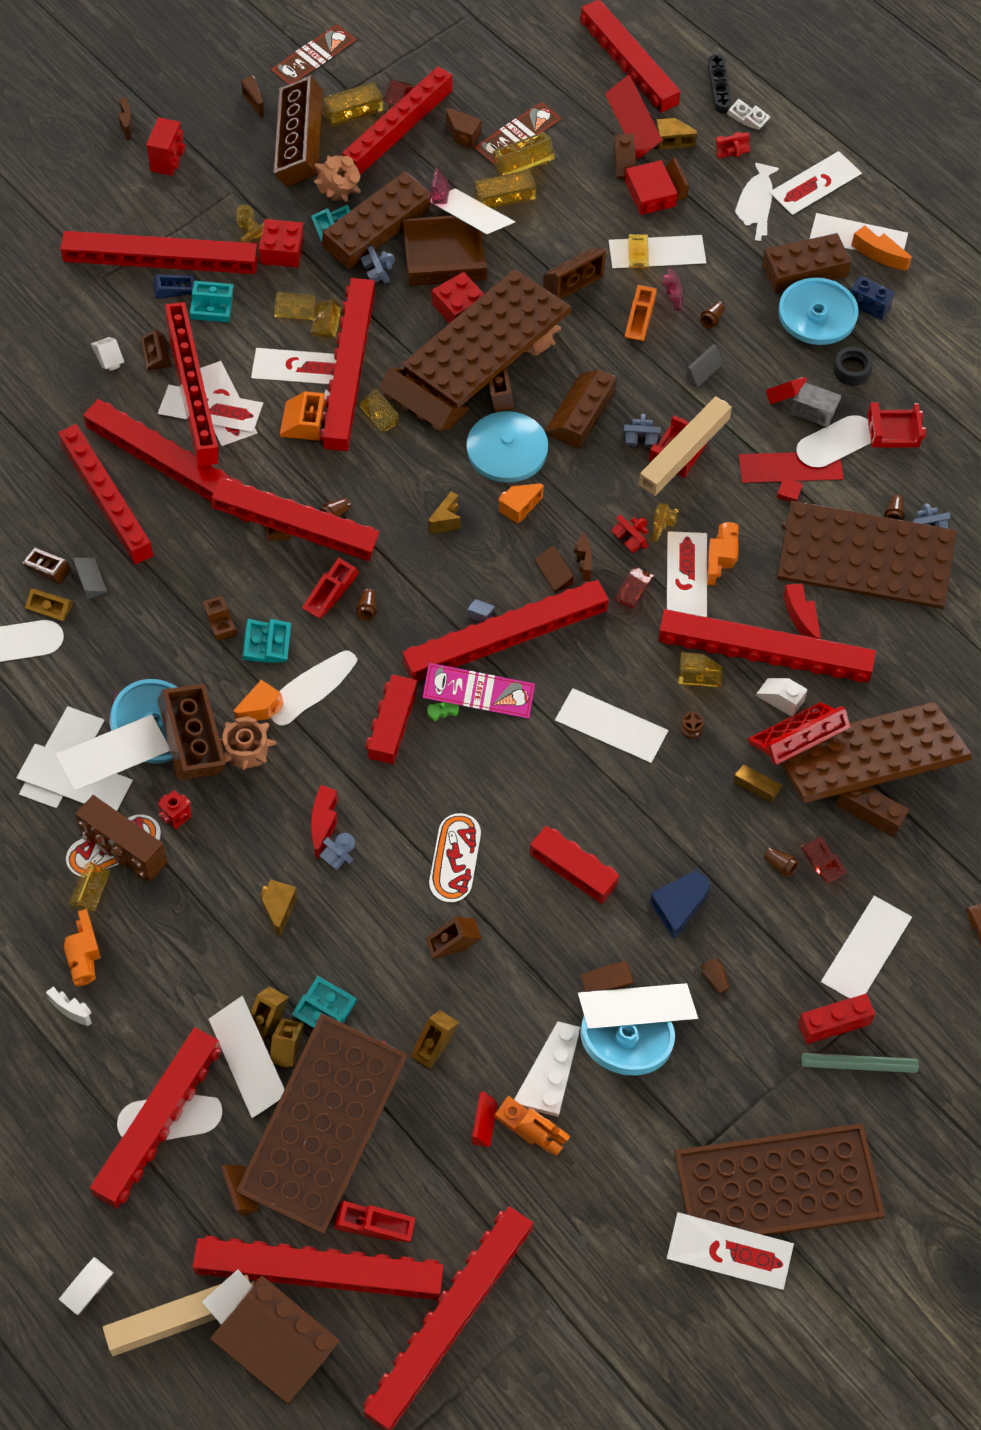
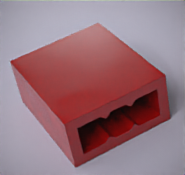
[625,160,677,215]

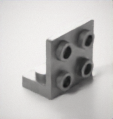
[790,383,841,427]

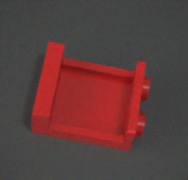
[867,403,926,448]
[649,416,708,478]

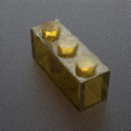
[323,82,383,126]
[492,132,555,179]
[475,169,536,209]

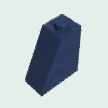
[650,869,710,939]

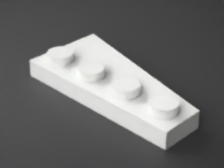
[514,1022,580,1117]

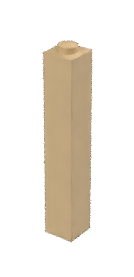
[639,396,732,496]
[103,1275,255,1356]

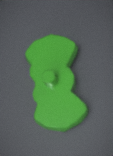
[427,702,459,721]

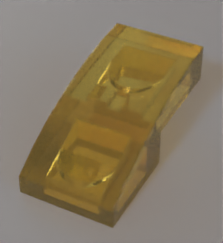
[628,234,649,268]

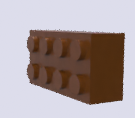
[762,233,851,293]
[157,684,226,781]
[75,795,168,882]

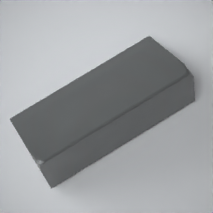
[687,345,722,387]
[73,557,107,599]

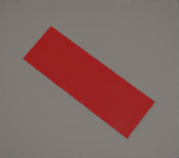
[605,75,663,160]
[739,452,844,483]

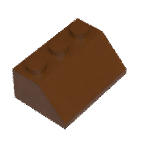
[543,248,606,299]

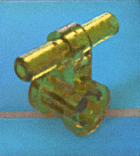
[236,205,272,243]
[651,502,680,542]

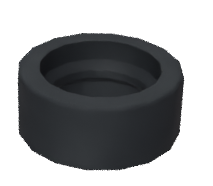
[833,347,873,386]

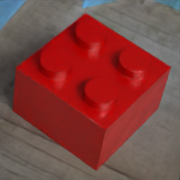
[146,117,186,176]
[259,219,305,268]
[432,272,484,324]

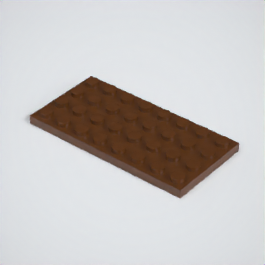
[402,269,572,408]
[777,500,957,609]
[780,702,972,803]
[236,1013,408,1234]
[674,1123,885,1236]

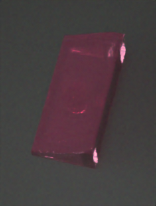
[432,168,450,204]

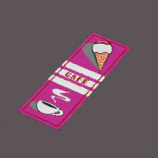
[423,663,535,718]

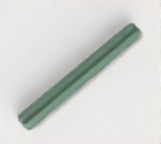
[801,1053,919,1073]

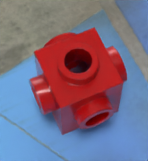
[158,790,192,830]

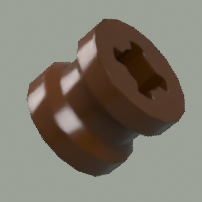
[681,712,704,739]

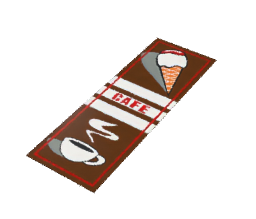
[269,24,358,85]
[473,101,563,165]

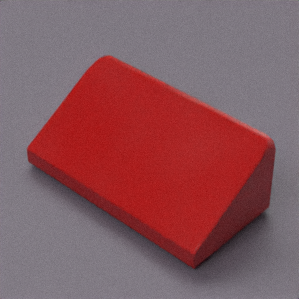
[766,377,807,404]
[472,1091,498,1147]

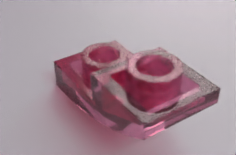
[663,267,683,311]

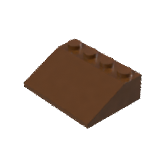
[210,1276,340,1404]

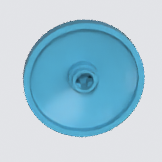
[778,278,858,345]
[467,411,548,483]
[110,679,177,763]
[580,1016,675,1075]

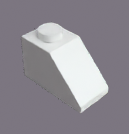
[91,337,124,371]
[756,678,807,716]

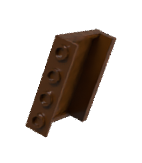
[403,215,487,286]

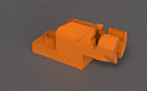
[707,522,739,586]
[64,909,101,986]
[494,1096,570,1156]

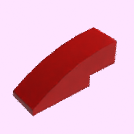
[302,557,359,619]
[783,584,821,639]
[311,785,338,860]
[333,1201,415,1242]

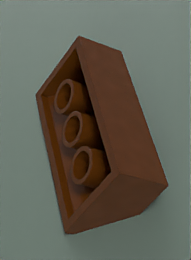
[379,367,470,431]
[545,369,617,449]

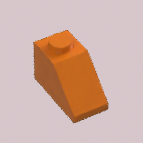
[498,483,544,524]
[233,680,284,721]

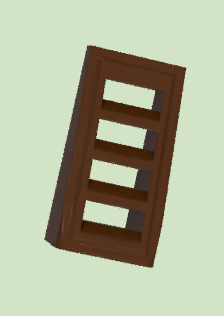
[241,76,264,117]
[23,548,71,584]

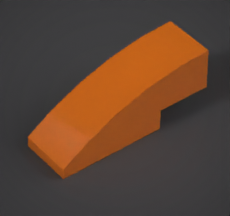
[851,226,912,271]
[625,285,657,342]

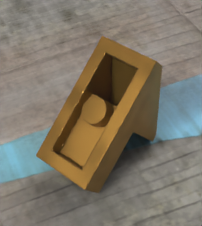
[428,492,460,534]

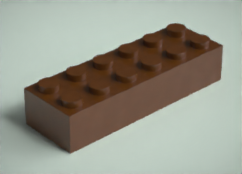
[274,75,323,187]
[321,171,432,270]

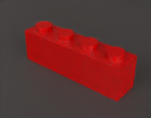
[365,675,417,765]
[529,826,619,904]

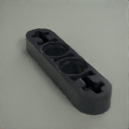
[708,54,732,114]

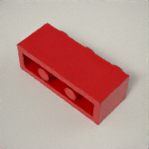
[798,993,875,1045]

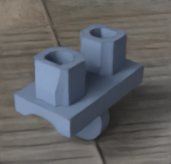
[361,246,395,284]
[623,414,661,448]
[913,503,951,528]
[320,833,355,870]

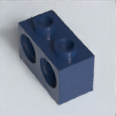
[850,276,895,320]

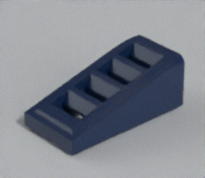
[153,274,194,298]

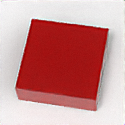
[777,478,803,502]

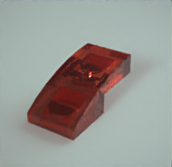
[614,567,654,609]
[801,836,847,884]

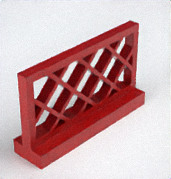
[747,702,851,765]

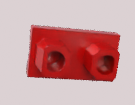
[716,132,750,159]
[611,514,649,553]

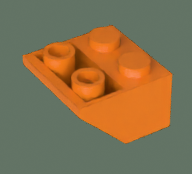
[280,391,326,441]

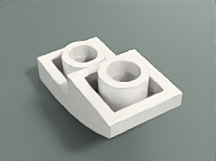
[727,99,770,130]
[46,987,92,1026]
[59,1257,113,1315]

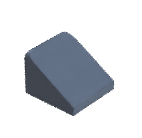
[467,599,495,623]

